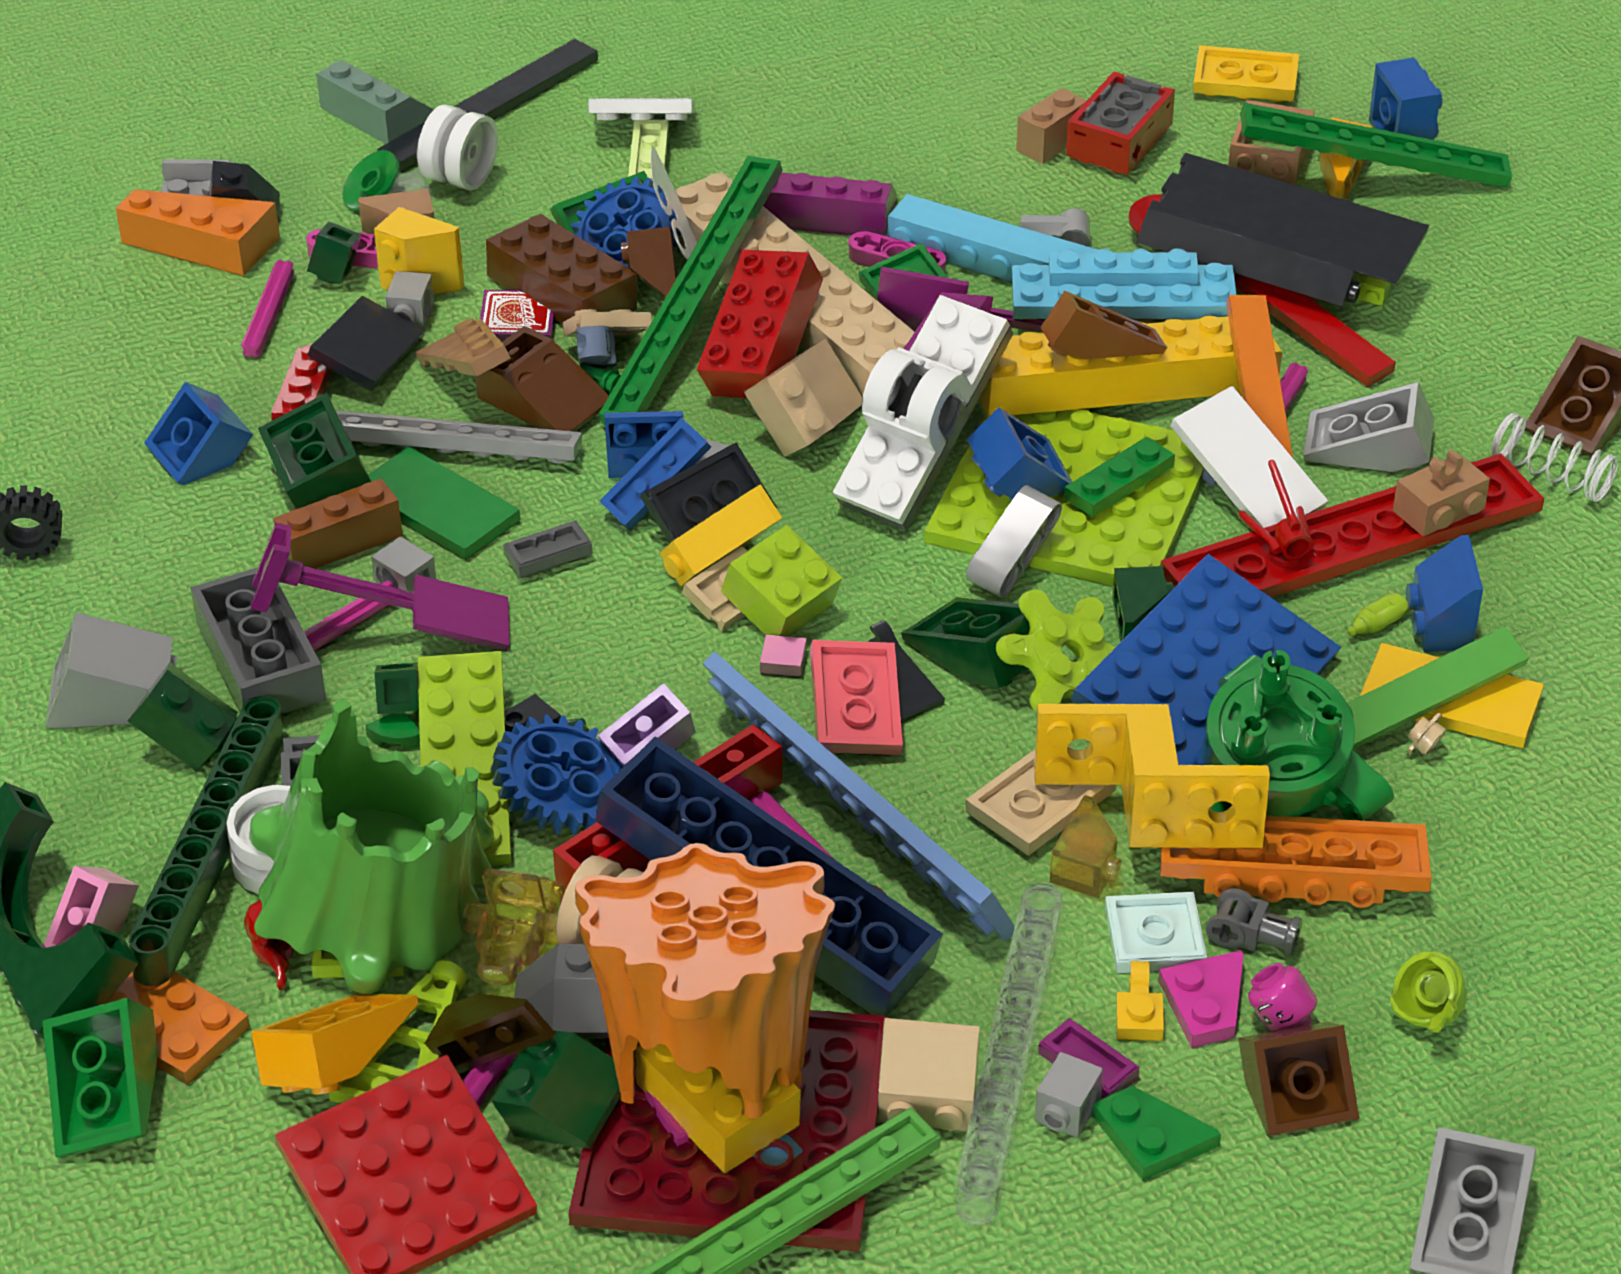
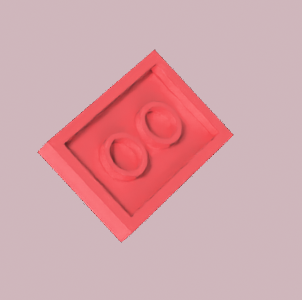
[810,640,903,755]

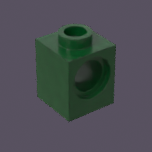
[307,221,362,284]
[374,662,419,714]

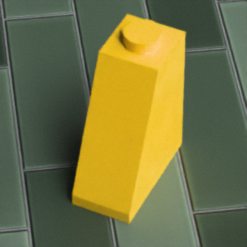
[659,484,782,586]

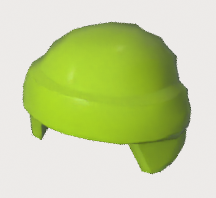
[1390,951,1467,1032]

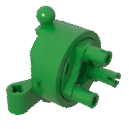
[1202,650,1394,821]

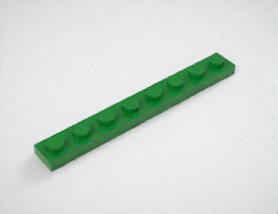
[1240,103,1512,188]

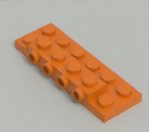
[1160,815,1432,908]

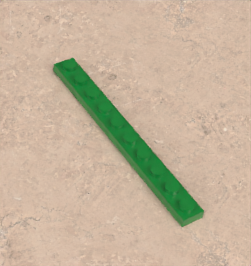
[599,156,783,425]

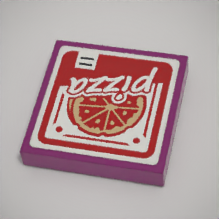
[480,290,555,342]

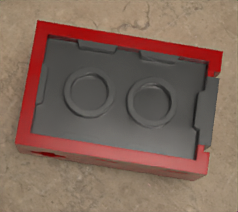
[1066,71,1175,175]

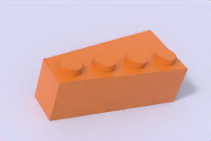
[116,189,280,276]

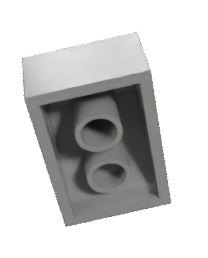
[1303,382,1434,472]
[1409,1127,1536,1274]

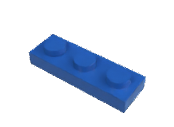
[600,418,711,530]

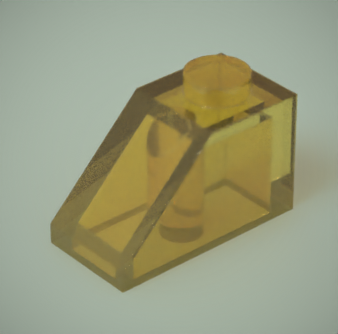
[1050,795,1121,899]

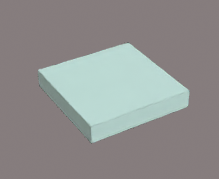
[1105,892,1207,973]

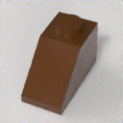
[621,227,677,299]

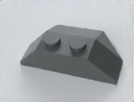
[514,944,609,1039]

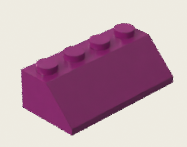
[763,173,897,236]

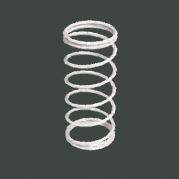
[1491,412,1618,502]

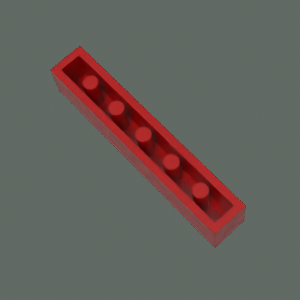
[553,724,782,894]

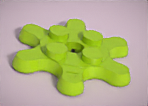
[996,589,1115,713]

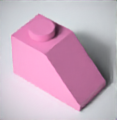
[44,866,139,947]

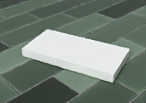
[1170,386,1328,528]

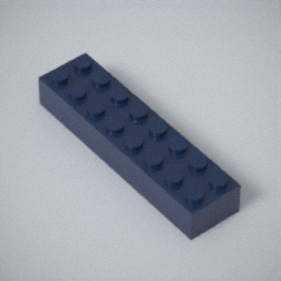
[595,736,943,1016]

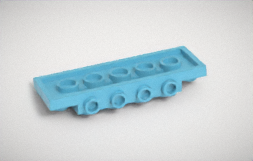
[1012,248,1236,319]

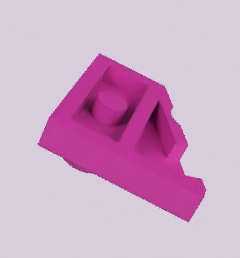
[1158,950,1244,1048]

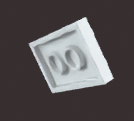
[589,98,695,120]

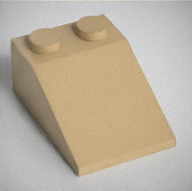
[744,338,863,457]

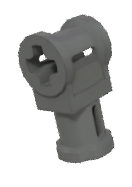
[1206,888,1303,955]

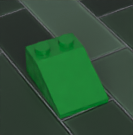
[42,998,158,1159]

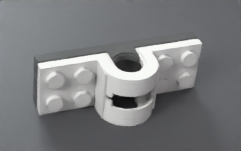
[832,295,1014,532]

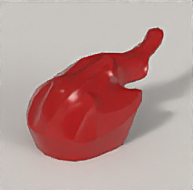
[244,900,294,991]

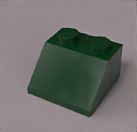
[127,662,238,771]
[491,1030,621,1149]

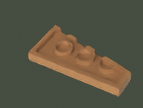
[415,318,511,376]

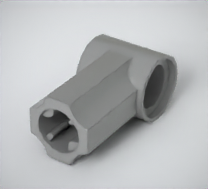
[1021,208,1090,247]

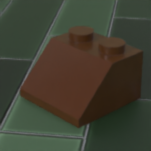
[1238,1022,1360,1136]

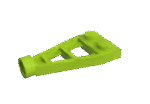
[328,960,467,1104]

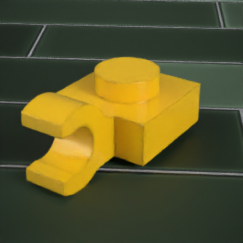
[1116,961,1164,1041]

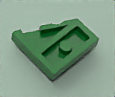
[1092,1086,1221,1181]

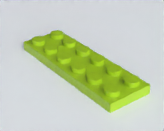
[418,651,512,866]

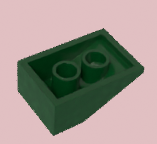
[258,393,372,509]
[901,597,1030,689]

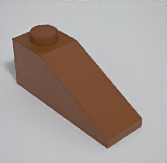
[1041,290,1168,359]

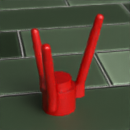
[1238,460,1314,560]

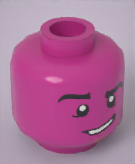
[1248,963,1318,1031]

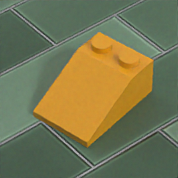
[251,994,419,1095]

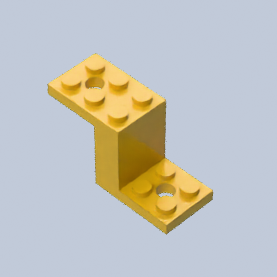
[1034,704,1270,848]

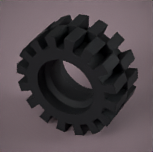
[0,485,63,560]

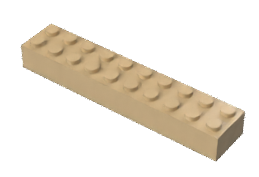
[674,172,914,398]

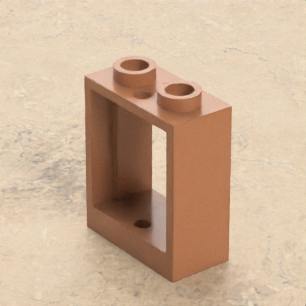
[1228,100,1315,185]

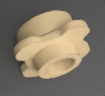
[1406,712,1447,756]

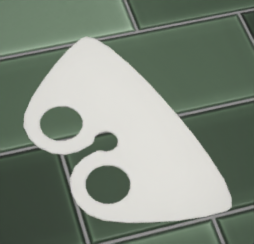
[651,146,697,260]

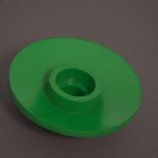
[342,150,399,211]

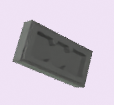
[503,520,593,578]

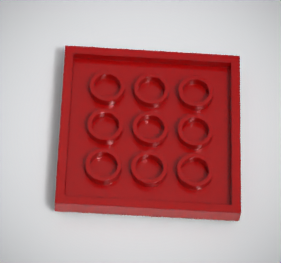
[275,1055,538,1274]

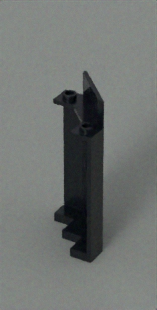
[1136,153,1430,311]

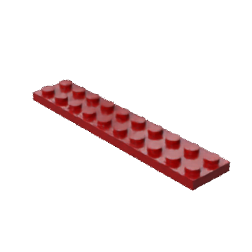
[1160,453,1545,598]

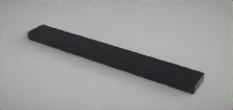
[377,38,598,172]

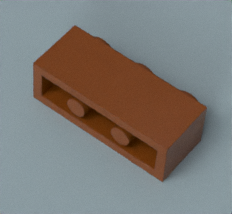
[273,479,403,569]

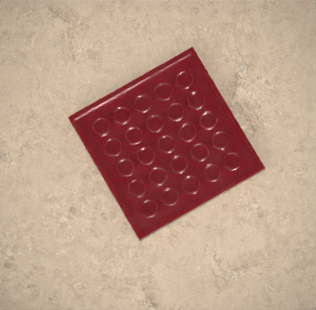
[568,1010,890,1252]

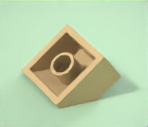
[878,1018,980,1131]

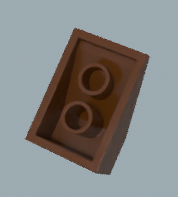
[1524,336,1621,456]

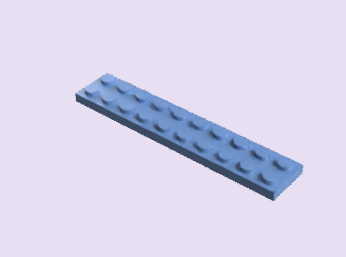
[703,651,1018,941]

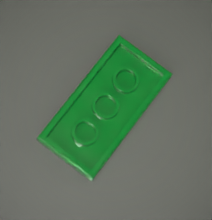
[368,447,521,560]

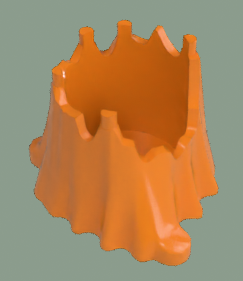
[575,843,835,1119]

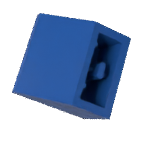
[604,411,684,478]

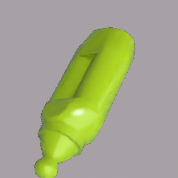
[1347,593,1410,636]

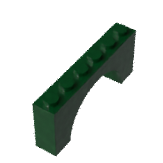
[0,782,139,1039]

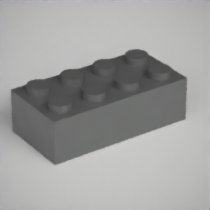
[190,567,326,714]

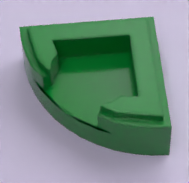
[365,712,420,748]

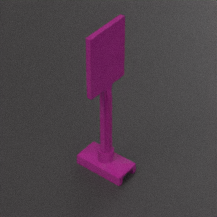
[877,267,1046,333]
[251,522,509,651]

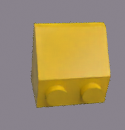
[374,207,465,294]

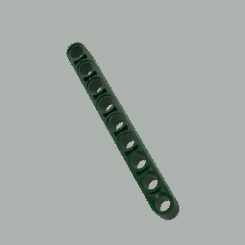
[129,696,283,986]

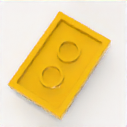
[1193,45,1299,102]

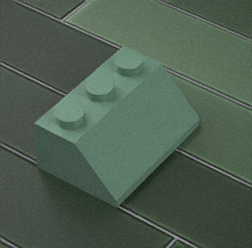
[316,60,435,144]

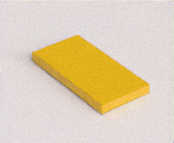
[1360,643,1544,749]

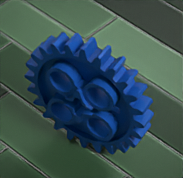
[571,177,682,269]
[490,714,624,836]

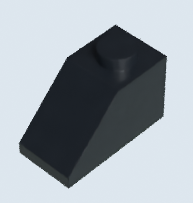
[209,161,280,223]

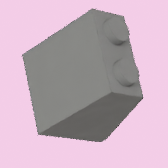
[45,612,177,728]

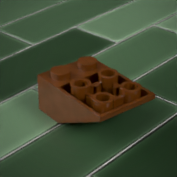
[476,326,609,432]

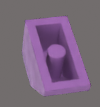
[598,683,696,766]

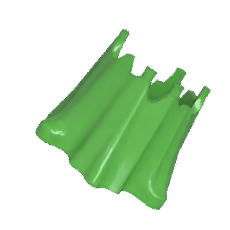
[249,700,494,994]

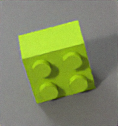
[720,524,843,637]

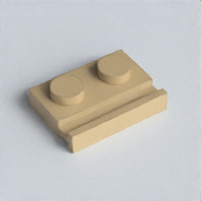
[563,309,651,337]
[682,546,747,632]

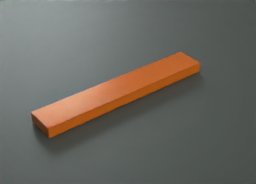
[1226,295,1293,458]

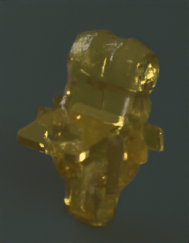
[463,868,564,986]

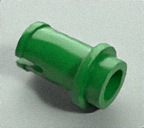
[579,363,621,395]

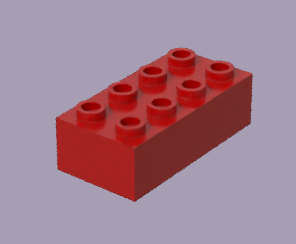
[696,249,823,398]

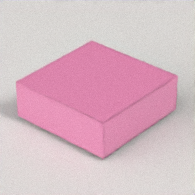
[760,635,807,677]

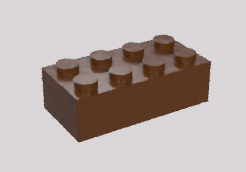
[486,213,637,324]

